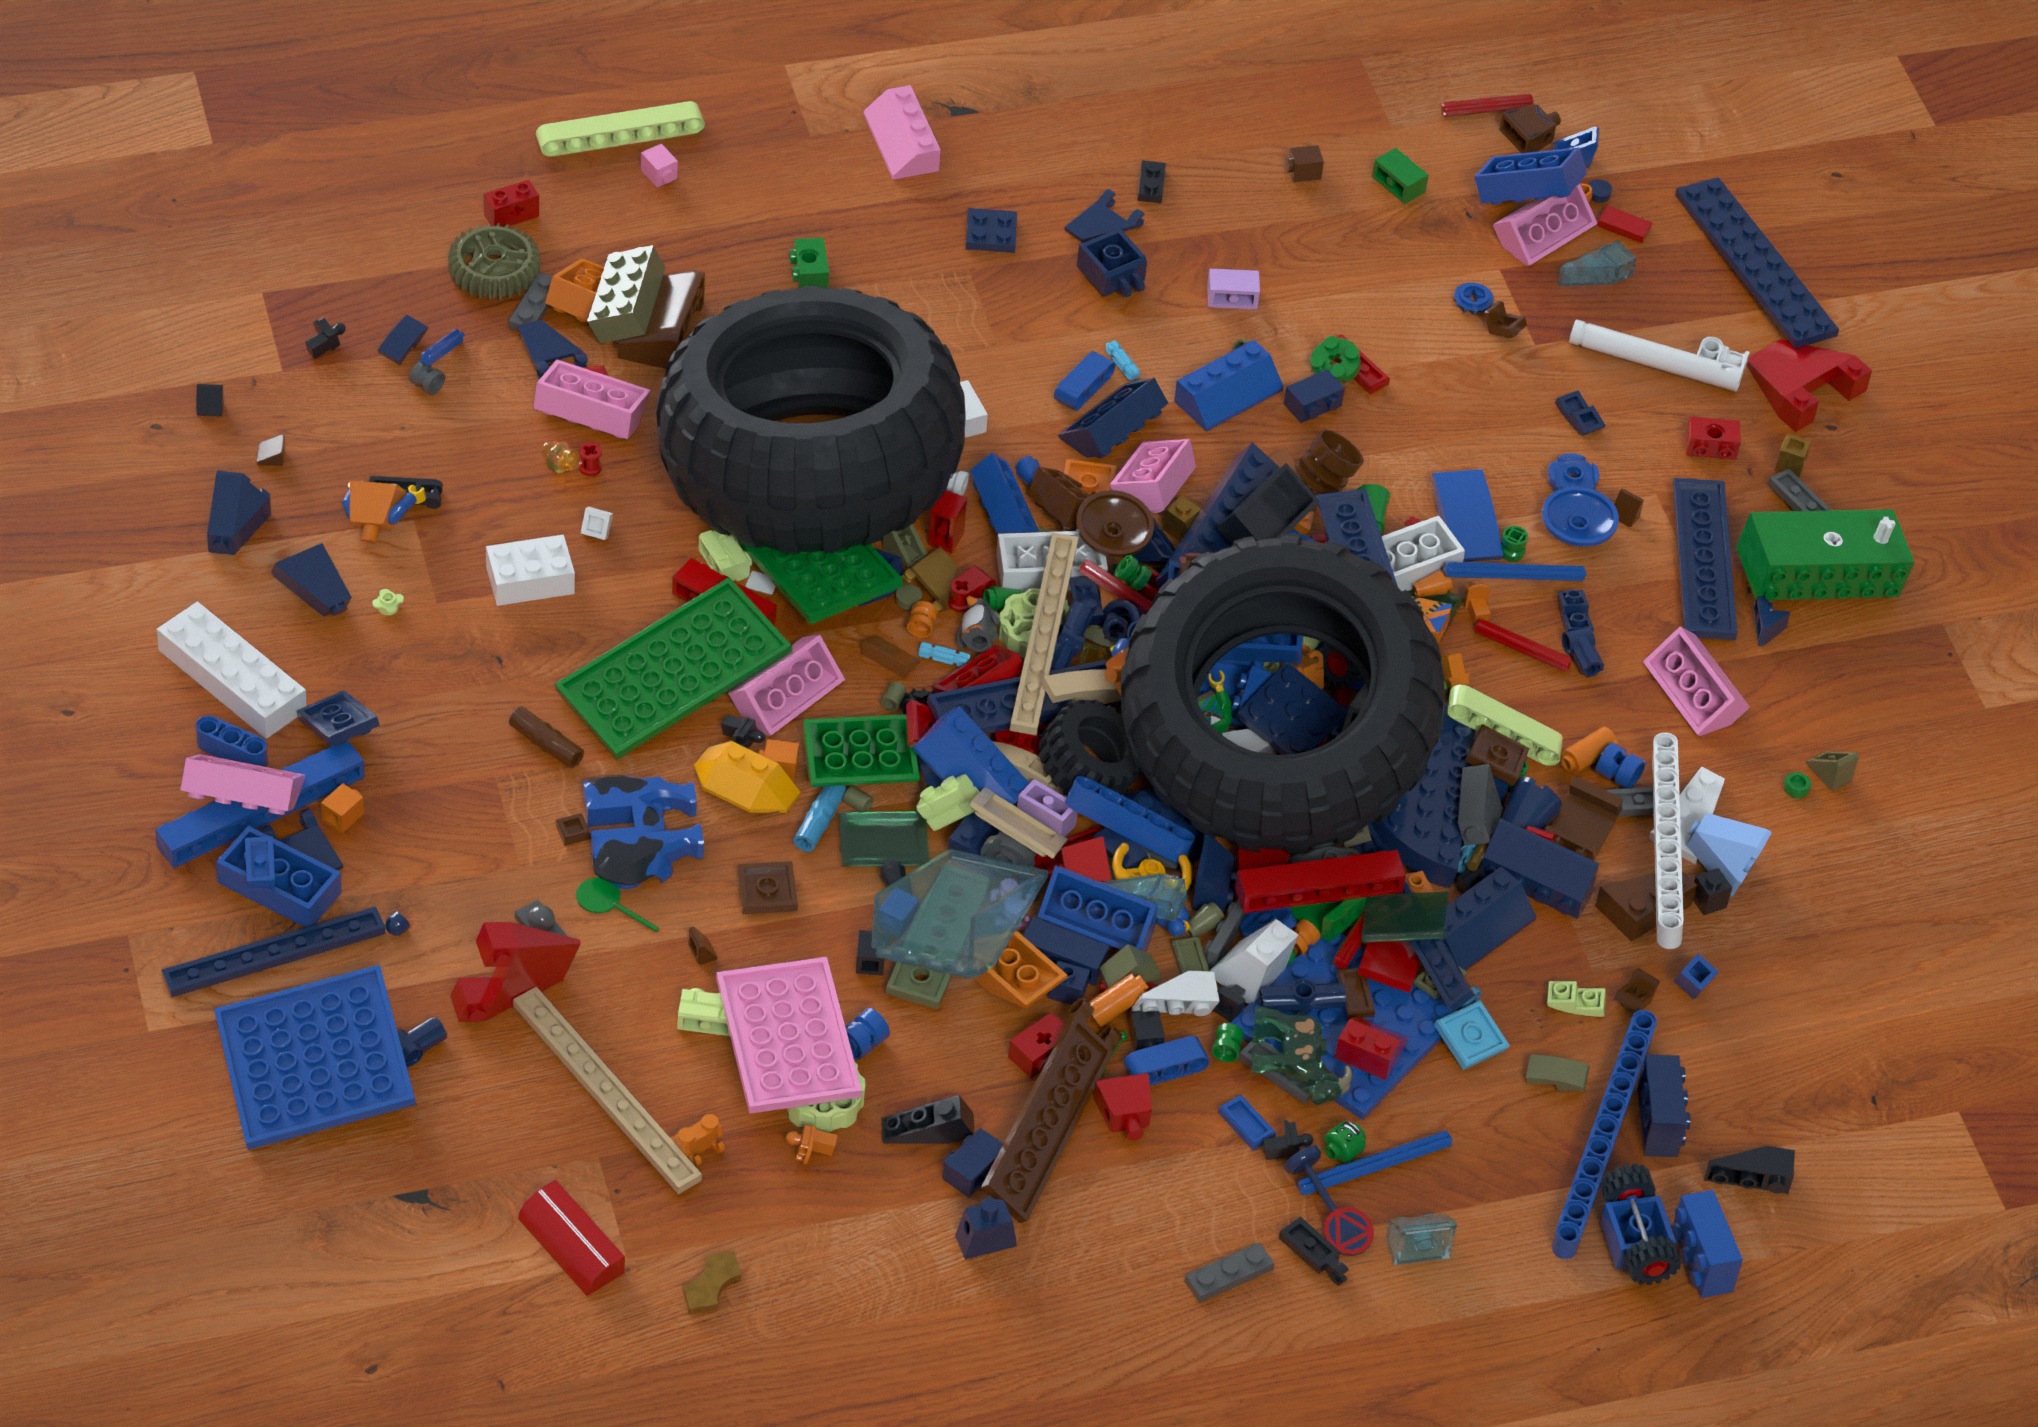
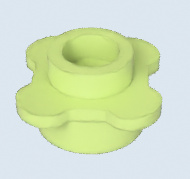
[372,589,404,615]

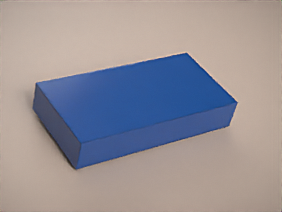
[1218,1095,1276,1151]

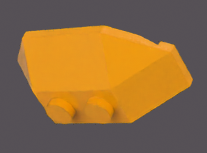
[694,741,801,813]

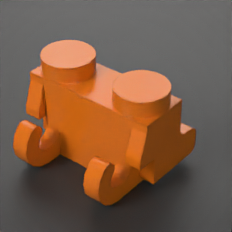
[1279,643,1324,689]
[671,1114,725,1167]

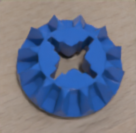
[1454,283,1494,315]

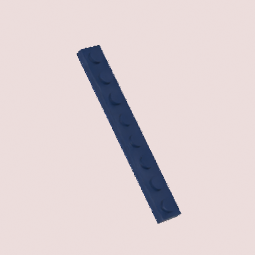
[162,907,386,998]

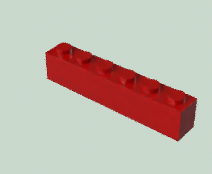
[1235,850,1406,913]

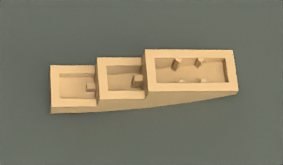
[1042,670,1121,704]

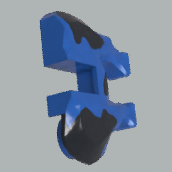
[583,775,704,889]

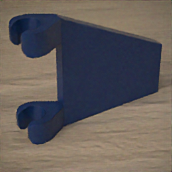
[1065,189,1145,243]
[517,320,588,379]
[260,809,343,870]

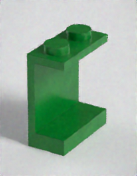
[1290,897,1366,943]

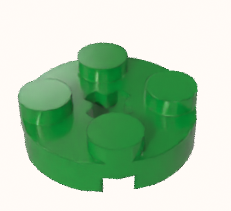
[1310,336,1361,383]

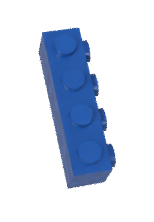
[970,452,1039,539]

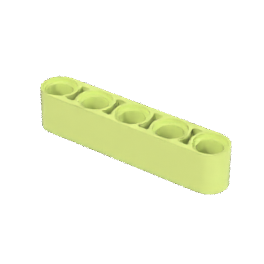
[1448,685,1563,766]

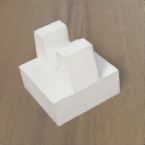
[581,506,613,540]

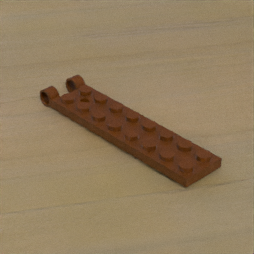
[981,998,1122,1223]

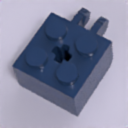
[1077,228,1147,298]

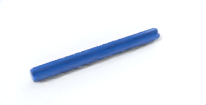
[1443,562,1587,581]
[1297,1130,1452,1195]

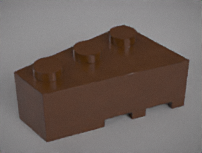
[1028,466,1096,531]
[1595,871,1697,942]

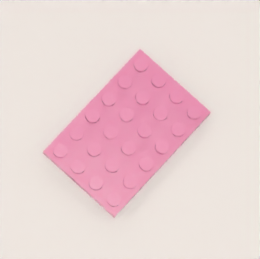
[716,957,862,1114]

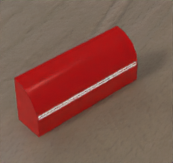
[518,1179,625,1296]

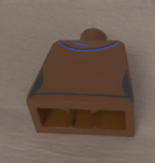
[1499,104,1561,153]

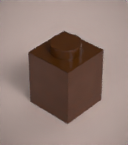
[1285,145,1324,182]

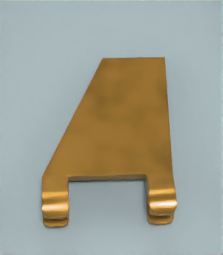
[901,546,958,614]

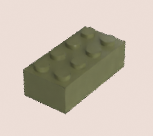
[587,245,666,344]

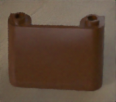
[615,270,705,369]

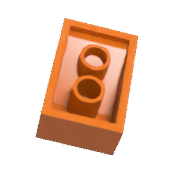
[545,258,604,322]
[970,926,1067,1009]

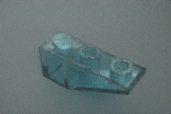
[1557,240,1637,286]
[1102,874,1187,921]

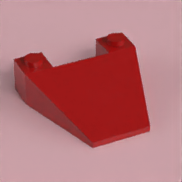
[1746,339,1872,432]
[450,922,581,1022]

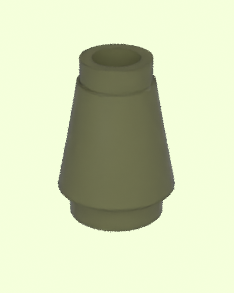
[1185,902,1224,938]

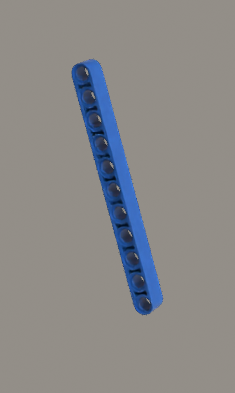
[1552,1010,1657,1259]

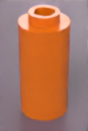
[1561,727,1618,774]
[1089,973,1149,1027]

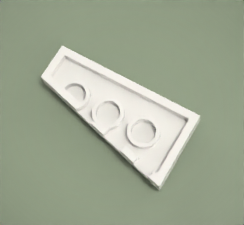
[1649,767,1725,864]

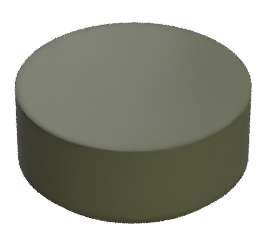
[895,584,922,610]

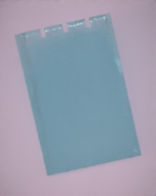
[872,849,1048,979]

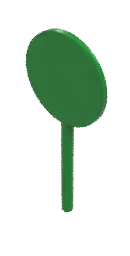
[576,877,659,932]

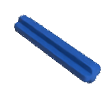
[420,329,465,366]

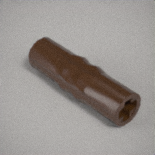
[509,706,584,768]

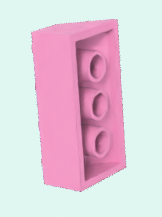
[863,85,941,180]
[1493,184,1598,266]
[534,360,651,439]
[1110,439,1196,513]
[1643,627,1750,736]
[728,634,845,736]
[180,754,305,815]

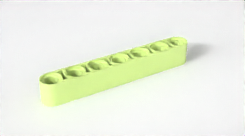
[536,101,705,157]

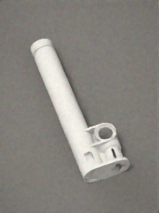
[1569,319,1750,392]

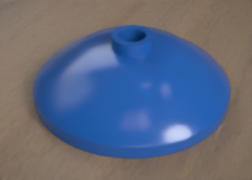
[1542,486,1619,547]

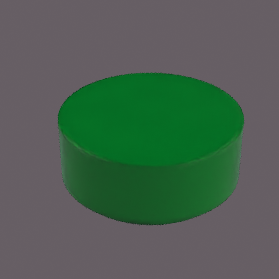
[1783,772,1811,799]

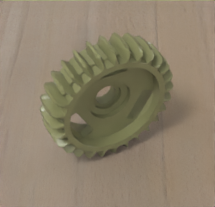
[448,223,541,301]

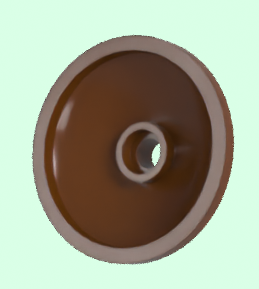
[1076,490,1154,557]

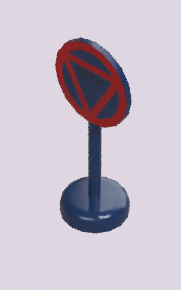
[1284,1145,1374,1256]

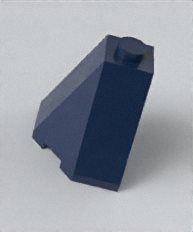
[207,471,271,555]
[271,543,352,616]

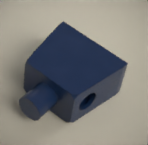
[955,1198,1017,1259]

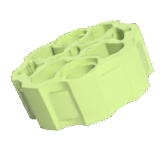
[998,588,1070,659]
[786,1062,865,1133]

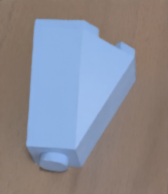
[1687,813,1772,897]

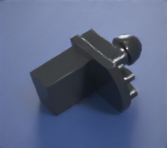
[305,318,346,359]
[721,715,765,749]
[1263,1120,1314,1160]

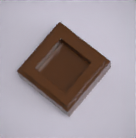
[556,813,591,846]

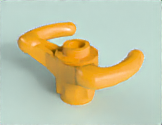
[1112,843,1193,895]

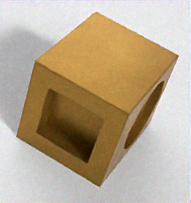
[1775,433,1811,478]

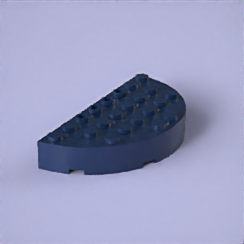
[1373,703,1475,889]

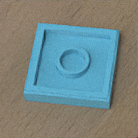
[1434,1000,1510,1071]

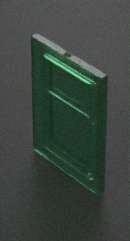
[838,811,930,867]

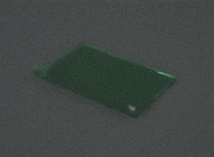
[1362,891,1448,944]

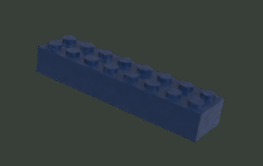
[1154,443,1280,588]

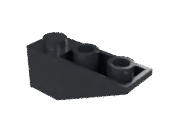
[882,1095,974,1144]
[1704,1146,1795,1194]

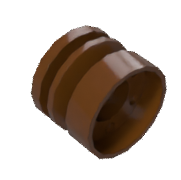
[1295,429,1364,494]

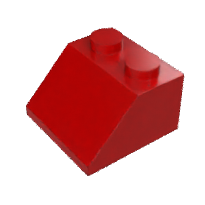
[1335,1016,1409,1080]

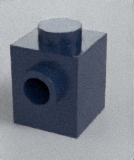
[1048,961,1090,1005]

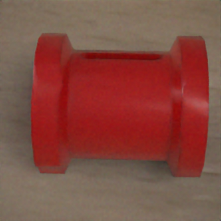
[579,442,602,476]

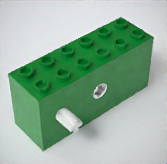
[1736,509,1915,601]

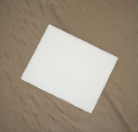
[745,571,776,594]

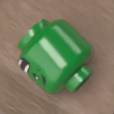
[1324,1121,1366,1164]

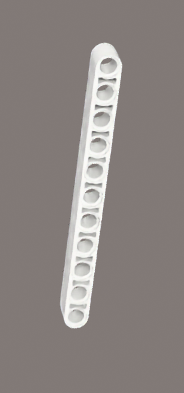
[1652,733,1683,949]

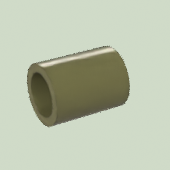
[881,681,907,711]
[843,786,874,814]

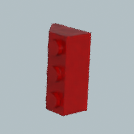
[931,645,1024,693]

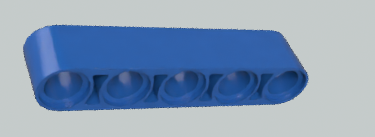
[1065,776,1195,863]

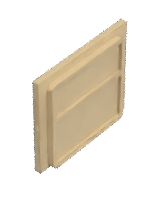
[969,787,1068,858]

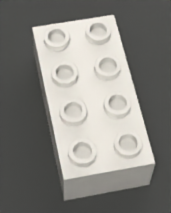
[996,531,1108,593]

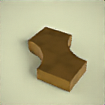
[683,1251,741,1314]

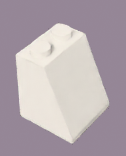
[1209,919,1298,1004]

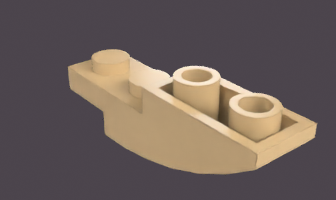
[992,741,1067,798]

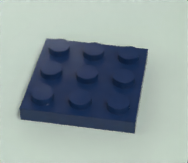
[1236,661,1348,755]

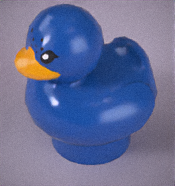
[1156,897,1190,937]

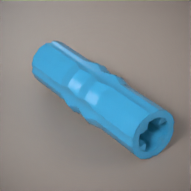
[793,785,846,852]

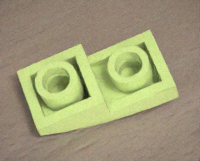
[1547,981,1606,1017]

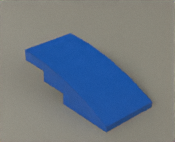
[1432,469,1503,562]

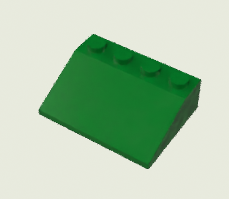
[802,714,920,787]

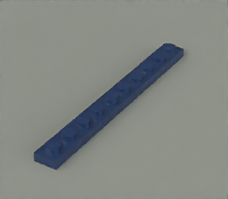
[1354,822,1475,1012]

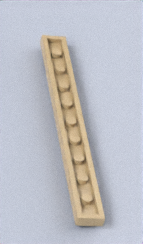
[1010,533,1078,735]
[513,987,702,1194]

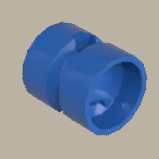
[1595,742,1646,789]
[845,1008,890,1060]

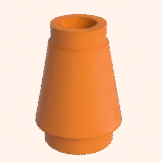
[1412,570,1453,598]

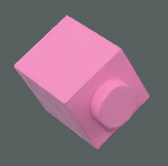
[641,144,678,188]

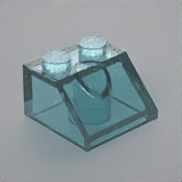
[1386,1214,1457,1265]

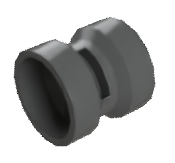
[409,361,445,395]

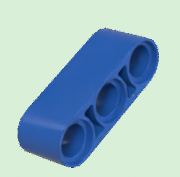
[1054,351,1116,411]
[196,716,268,767]
[1124,1036,1210,1086]

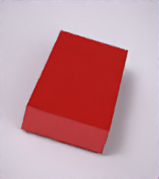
[1597,205,1652,243]

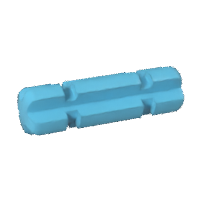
[1105,340,1140,381]
[918,642,970,667]

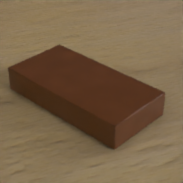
[1336,968,1375,1020]

